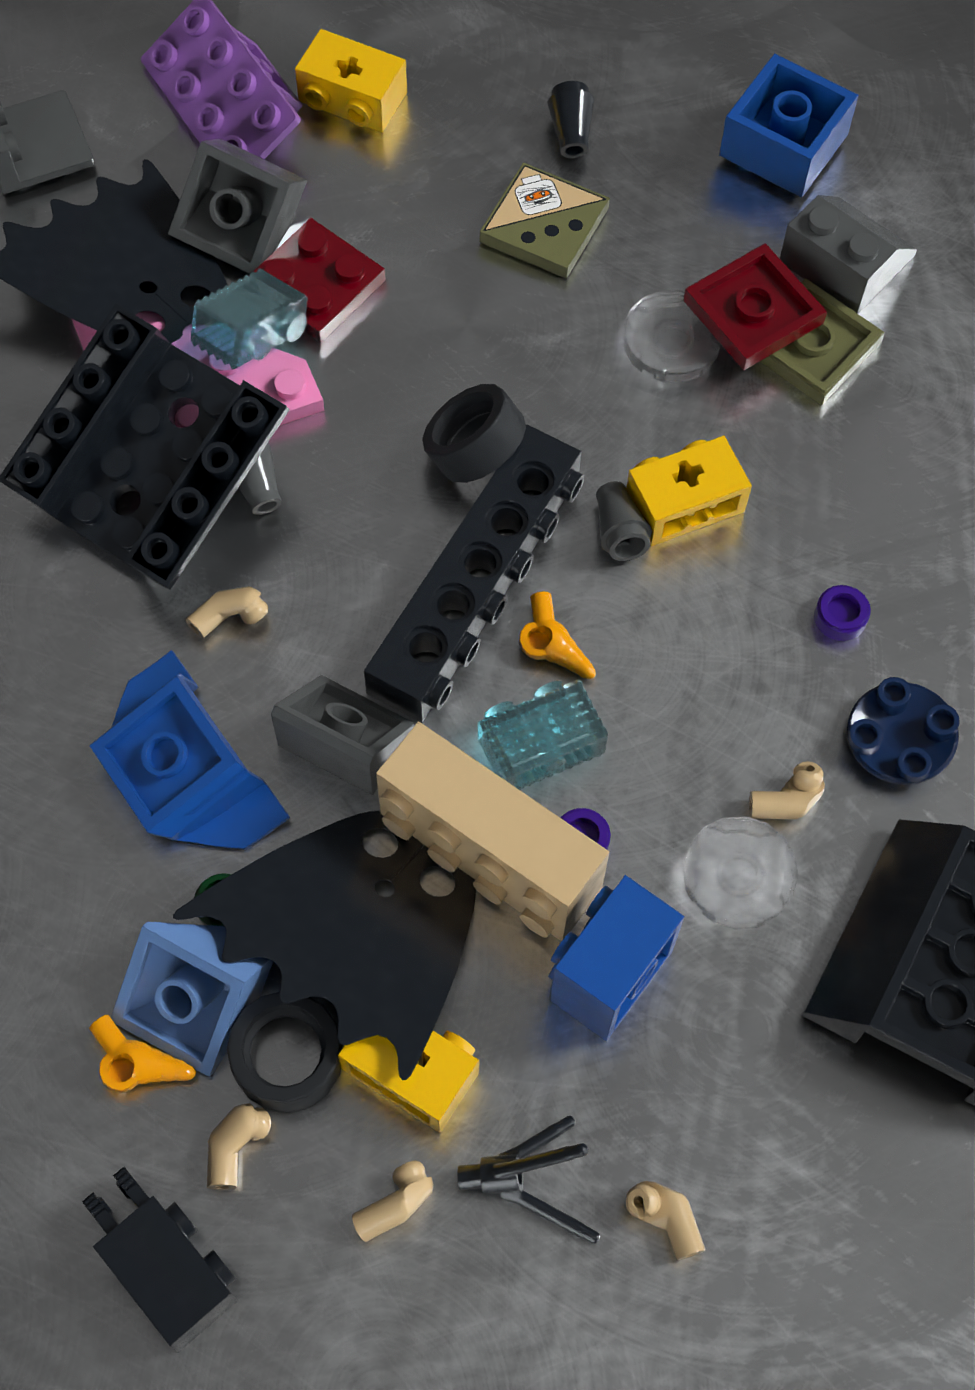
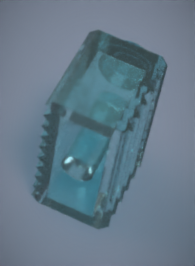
[191,268,308,370]
[478,679,608,790]

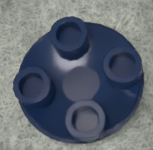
[847,677,960,784]

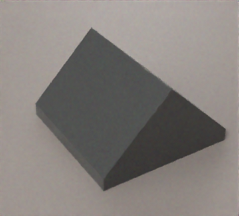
[271,675,416,795]

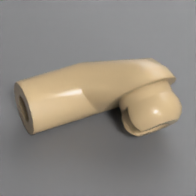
[185,586,268,639]
[749,761,825,819]
[207,1103,271,1190]
[352,1160,433,1242]
[625,1181,706,1260]

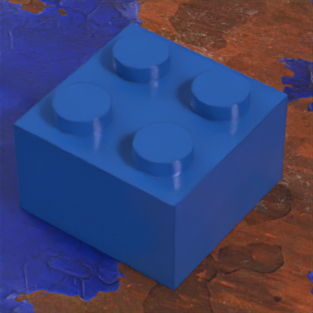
[719,53,859,198]
[548,875,685,1042]

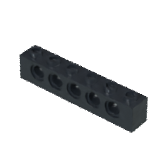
[364,424,585,723]

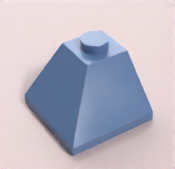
[111,922,273,1077]

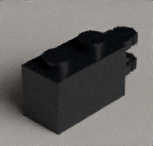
[82,1167,237,1352]

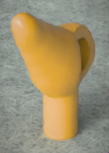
[518,591,596,679]
[89,1014,196,1093]

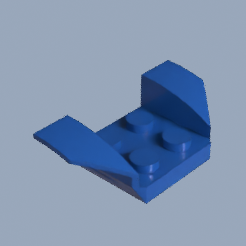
[89,650,290,850]

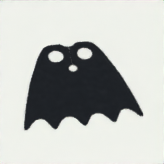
[0,159,231,343]
[173,810,476,1080]

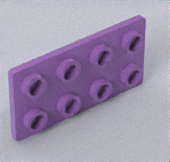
[141,0,303,159]

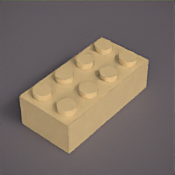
[376,721,610,941]

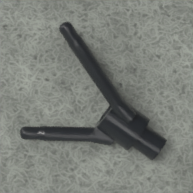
[457,1116,600,1244]

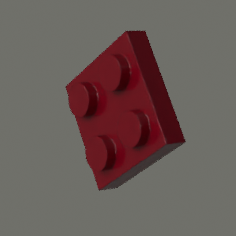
[245,217,386,343]
[683,243,827,370]

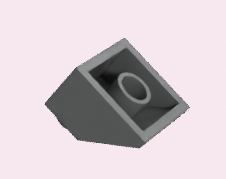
[168,139,308,274]
[780,195,917,314]

